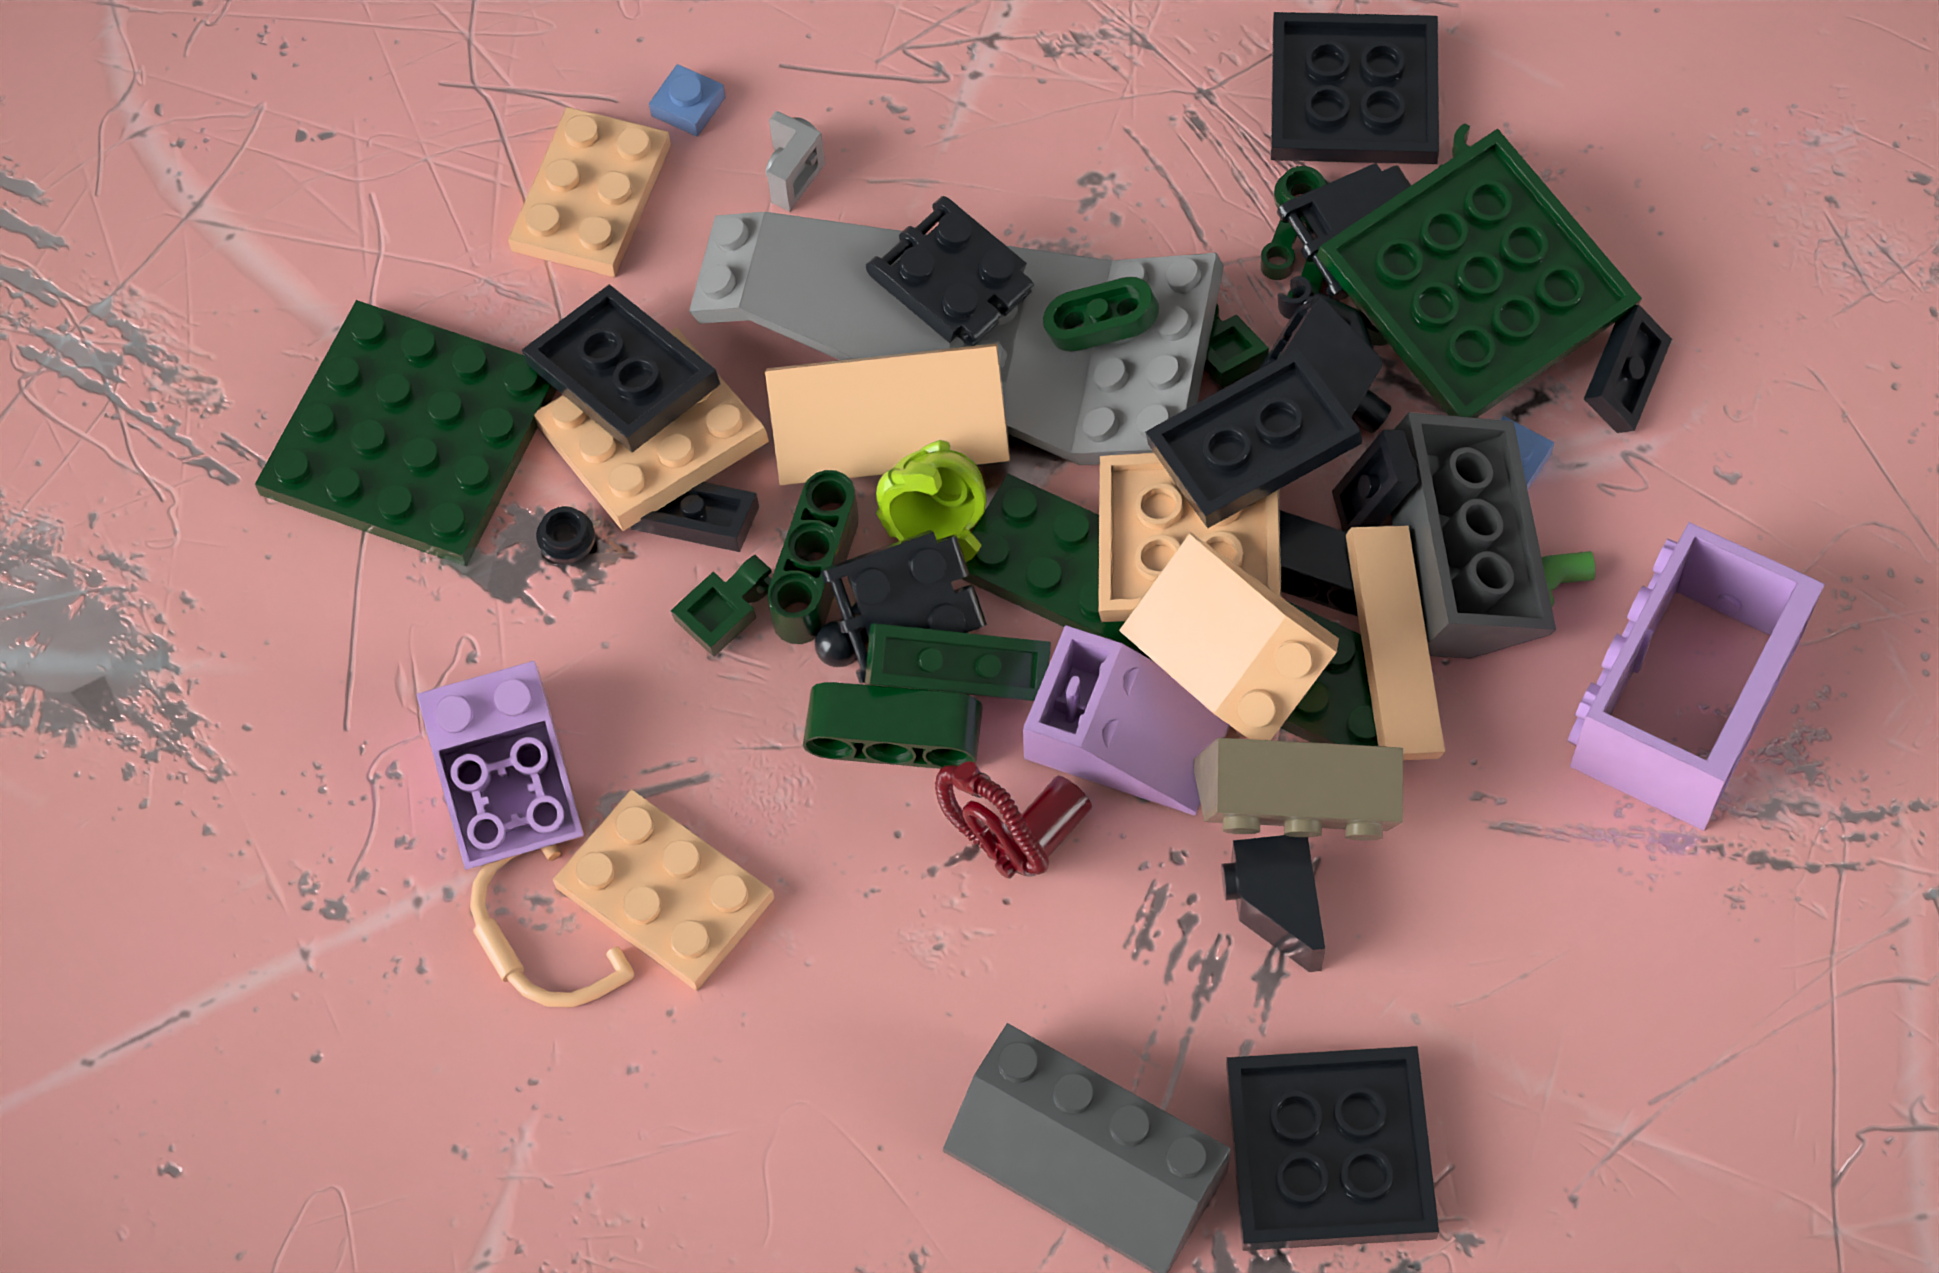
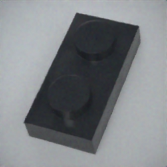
[1584,304,1672,433]
[1332,429,1419,532]
[631,482,759,552]

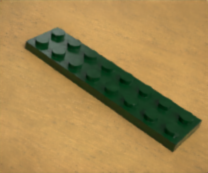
[961,473,1378,746]

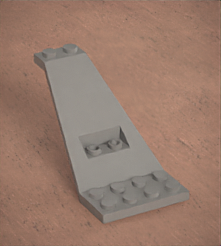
[689,212,1224,465]

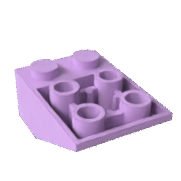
[1023,625,1230,816]
[416,661,584,870]

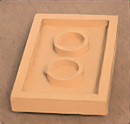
[508,107,671,277]
[553,789,775,991]

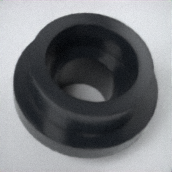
[536,506,595,564]

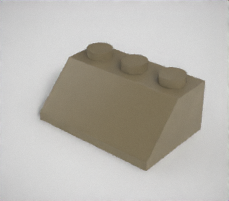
[1193,738,1403,841]

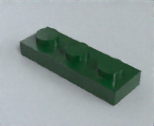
[865,624,1051,701]

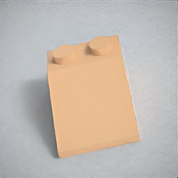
[1119,532,1339,740]

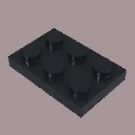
[522,284,721,453]
[1145,348,1362,529]

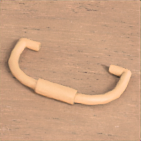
[470,844,634,1008]

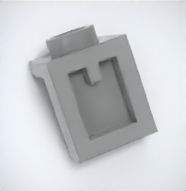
[766,111,825,212]

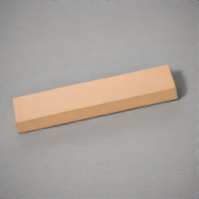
[1345,526,1445,760]

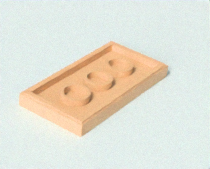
[765,343,1011,485]

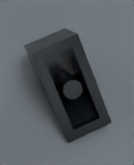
[1221,835,1325,972]

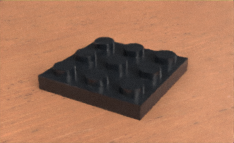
[1271,12,1439,164]
[1226,1046,1439,1251]

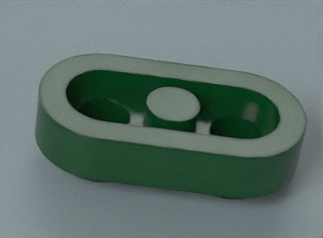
[1043,277,1159,352]

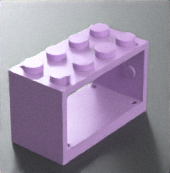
[1567,522,1825,831]

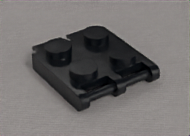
[1277,163,1411,301]
[866,196,1034,346]
[820,530,987,683]

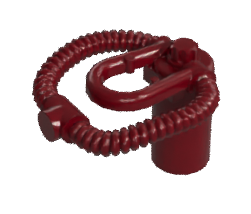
[935,761,1092,879]

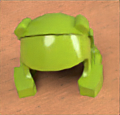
[876,440,987,562]

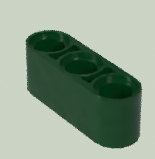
[767,470,859,644]
[802,682,983,769]

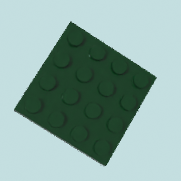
[1317,128,1642,418]
[255,300,557,566]

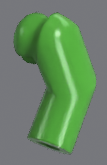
[1541,551,1595,607]

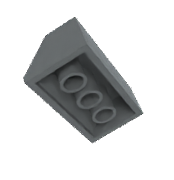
[1391,412,1556,659]
[943,1023,1231,1273]

